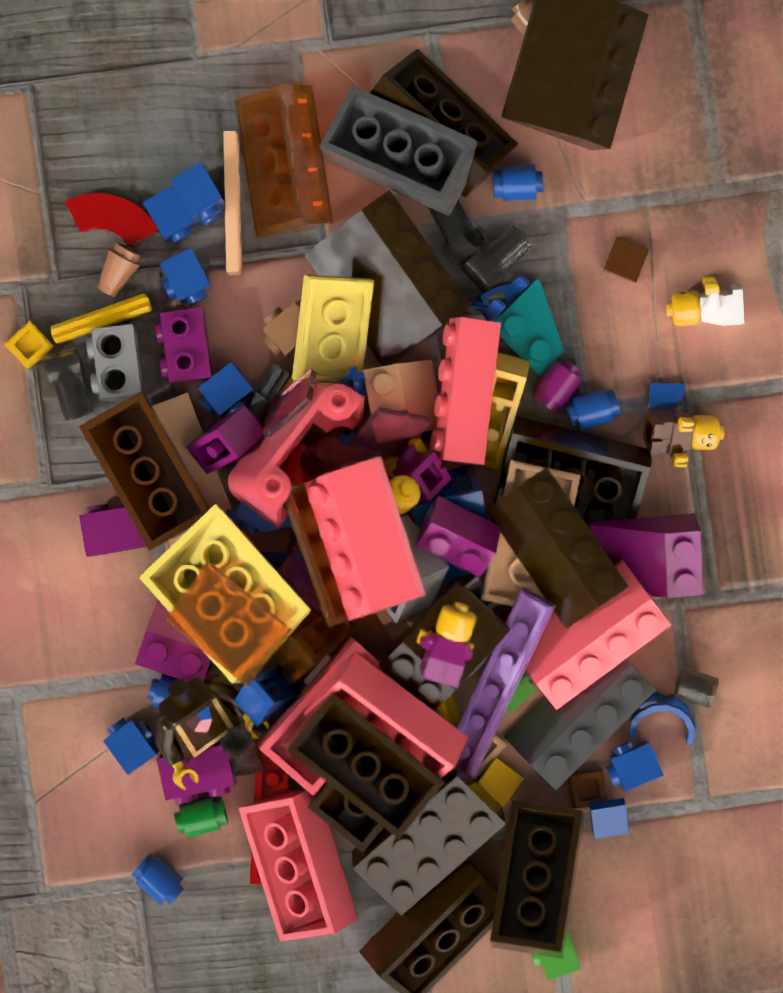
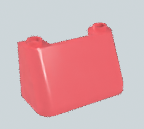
[228,382,364,529]

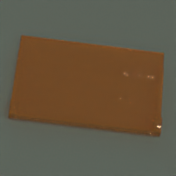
[165,561,291,687]

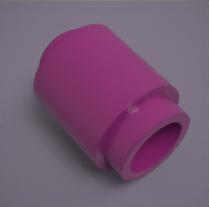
[533,359,582,412]

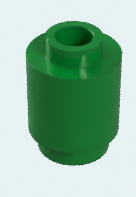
[174,796,228,838]

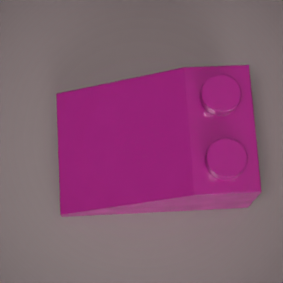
[589,513,703,598]
[135,600,213,683]

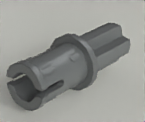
[246,364,290,423]

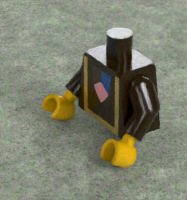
[155,677,269,790]

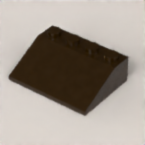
[501,0,649,150]
[304,190,471,366]
[489,416,652,529]

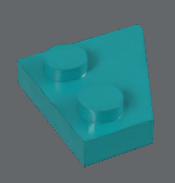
[495,279,564,377]

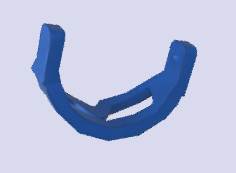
[470,275,530,322]
[628,692,695,745]

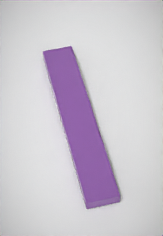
[456,588,556,778]

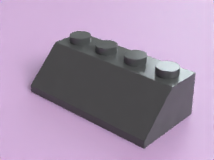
[319,86,477,216]
[504,659,656,790]

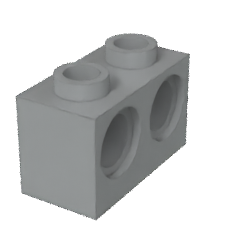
[86,324,144,401]

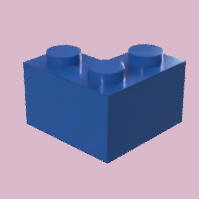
[143,162,225,244]

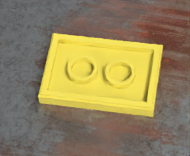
[292,274,374,383]

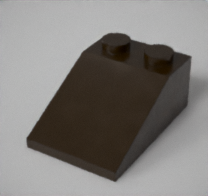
[379,580,510,711]

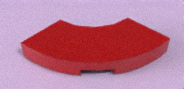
[64,193,160,248]

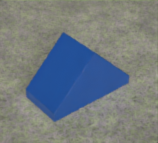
[234,669,298,727]

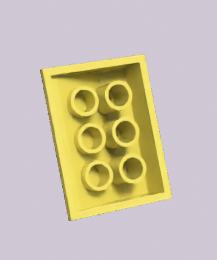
[139,504,311,684]

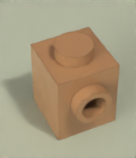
[262,301,300,358]

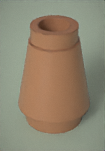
[97,242,141,297]

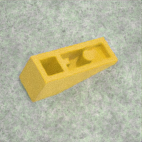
[482,352,530,470]

